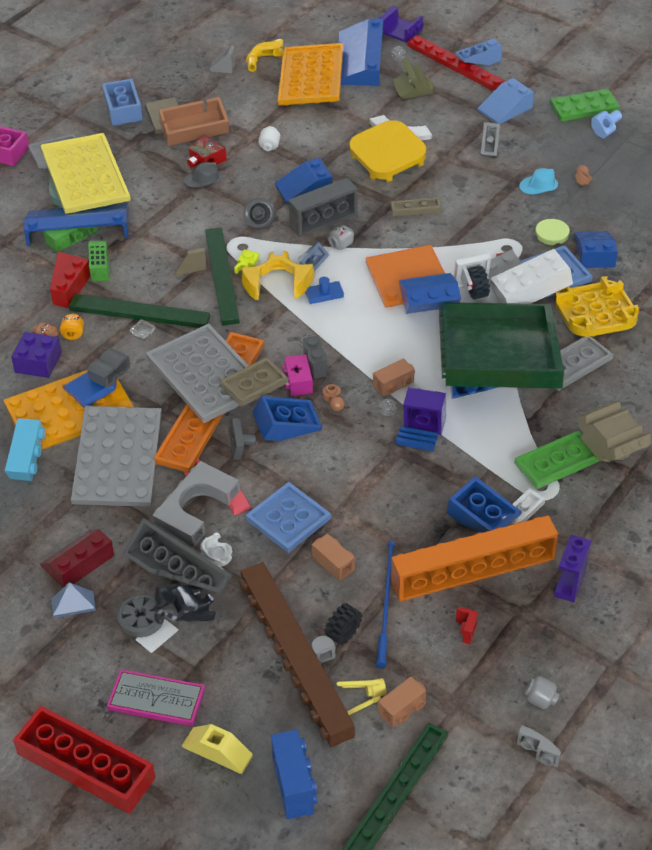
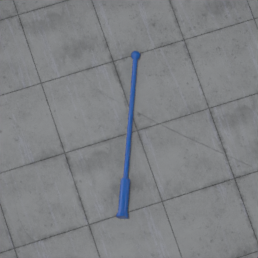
[376,541,396,668]

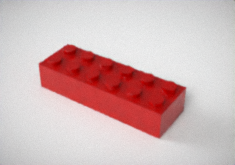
[13,705,156,814]

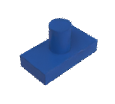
[305,277,344,304]

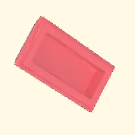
[228,488,252,516]

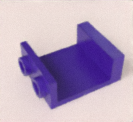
[378,6,424,43]
[554,535,591,603]

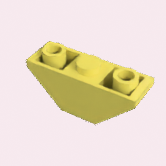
[182,724,253,774]

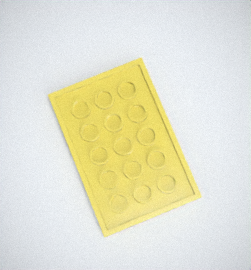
[40,133,130,214]

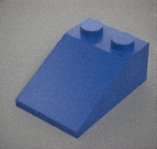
[275,158,332,205]
[574,231,618,268]
[253,396,323,441]
[446,476,522,533]

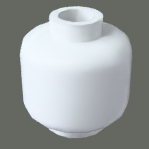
[258,126,281,151]

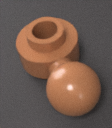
[575,165,592,186]
[322,384,345,412]

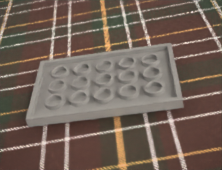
[146,324,248,423]
[71,406,162,507]

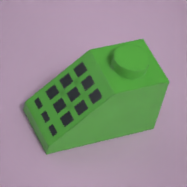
[89,241,110,281]

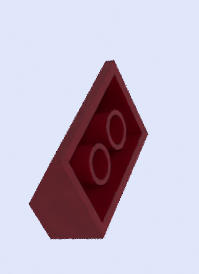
[40,529,115,588]

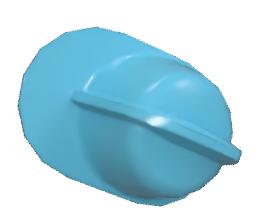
[519,168,558,195]

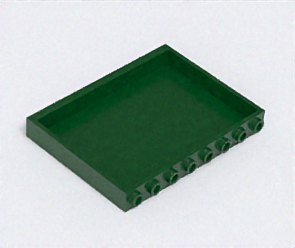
[439,302,564,389]

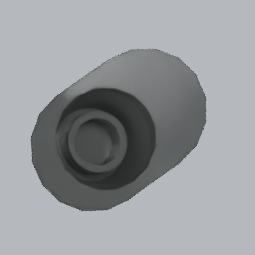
[184,162,223,188]

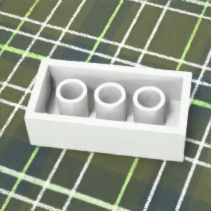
[491,249,573,304]

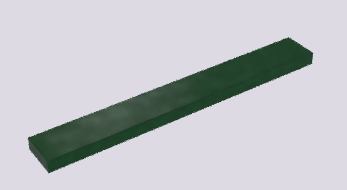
[205,227,240,326]
[69,294,210,328]
[342,722,448,850]

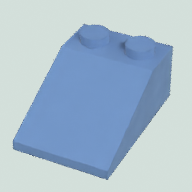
[477,78,534,124]

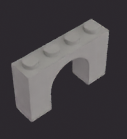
[152,461,240,548]

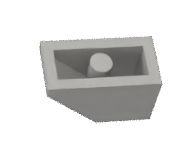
[481,122,500,156]

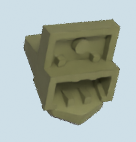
[393,57,434,99]

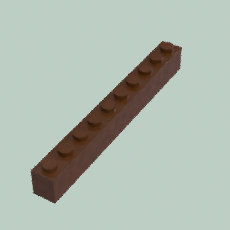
[239,562,355,748]

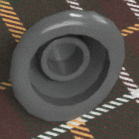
[243,198,276,229]

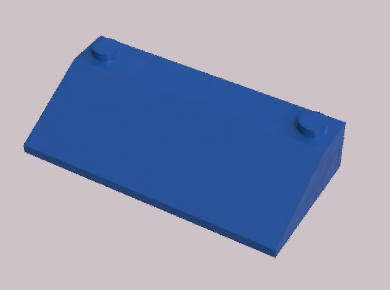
[338,18,383,86]
[24,203,128,246]

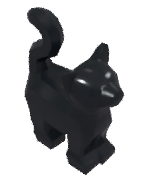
[153,585,216,624]

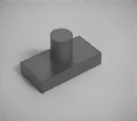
[229,418,256,460]

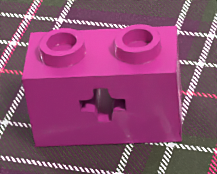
[282,354,313,396]

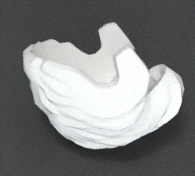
[200,533,232,566]

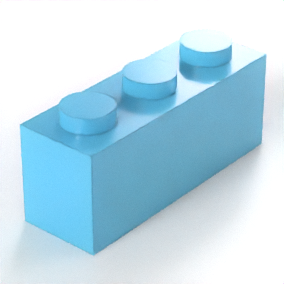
[5,418,46,481]

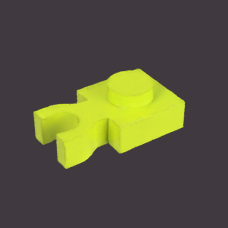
[234,249,260,274]

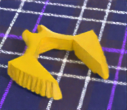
[242,251,315,300]

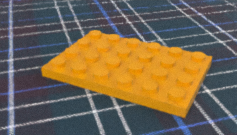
[278,43,344,105]
[3,370,134,450]

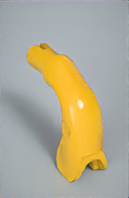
[246,39,284,72]

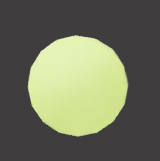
[535,219,570,245]

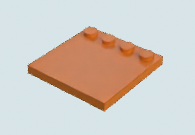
[365,245,445,308]

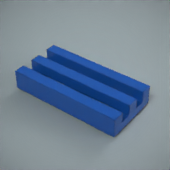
[396,426,438,452]

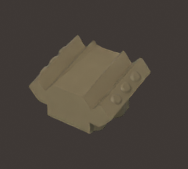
[578,401,651,462]

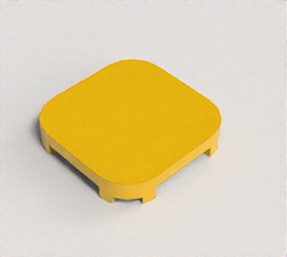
[350,120,426,182]
[555,276,639,337]

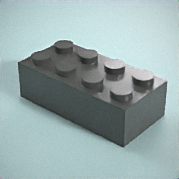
[289,178,358,237]

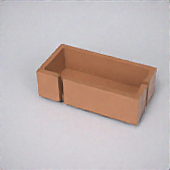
[159,97,229,146]

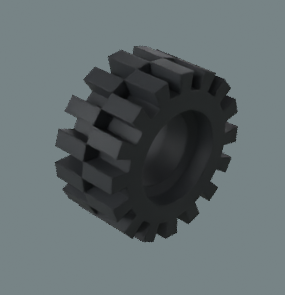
[324,603,363,645]

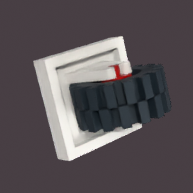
[453,253,491,299]

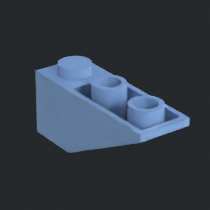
[455,38,502,65]

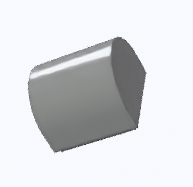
[312,636,335,664]

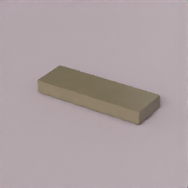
[390,197,442,217]

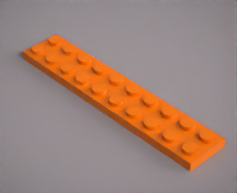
[153,332,265,473]

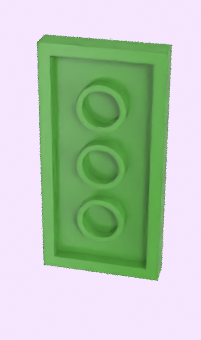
[550,89,620,122]
[514,430,599,489]

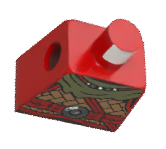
[187,135,227,168]

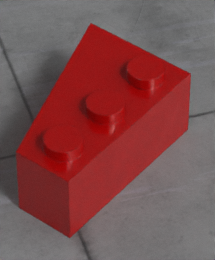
[50,252,91,308]

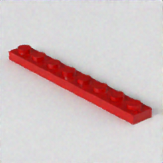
[407,35,506,91]

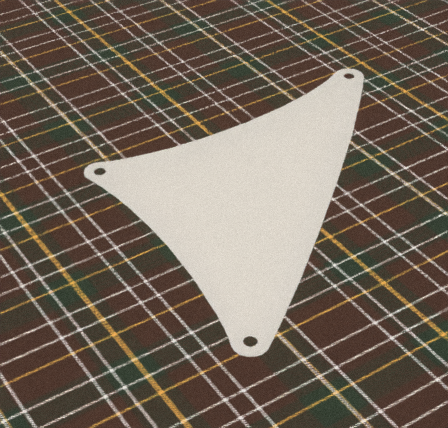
[226,237,560,501]

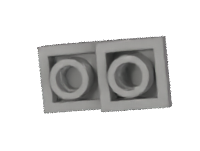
[517,725,561,768]

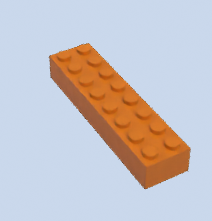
[391,515,558,602]

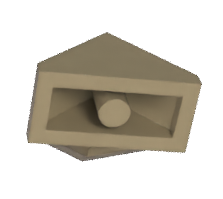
[174,248,207,276]

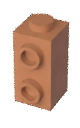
[373,358,415,397]
[312,534,355,581]
[378,677,426,728]

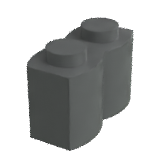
[303,336,327,379]
[88,348,130,388]

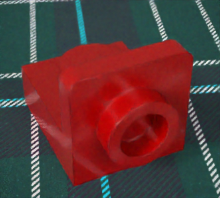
[456,607,478,645]

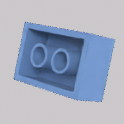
[102,79,143,126]

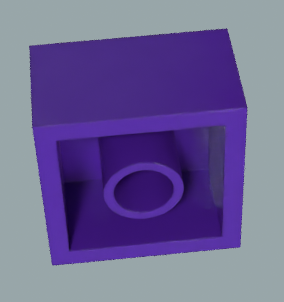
[11,332,62,378]
[403,387,446,435]

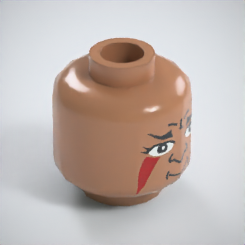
[31,322,60,337]

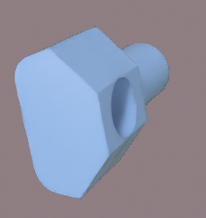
[591,110,622,139]

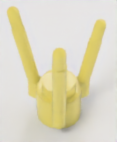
[336,678,386,715]

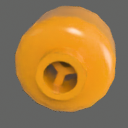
[60,314,84,340]

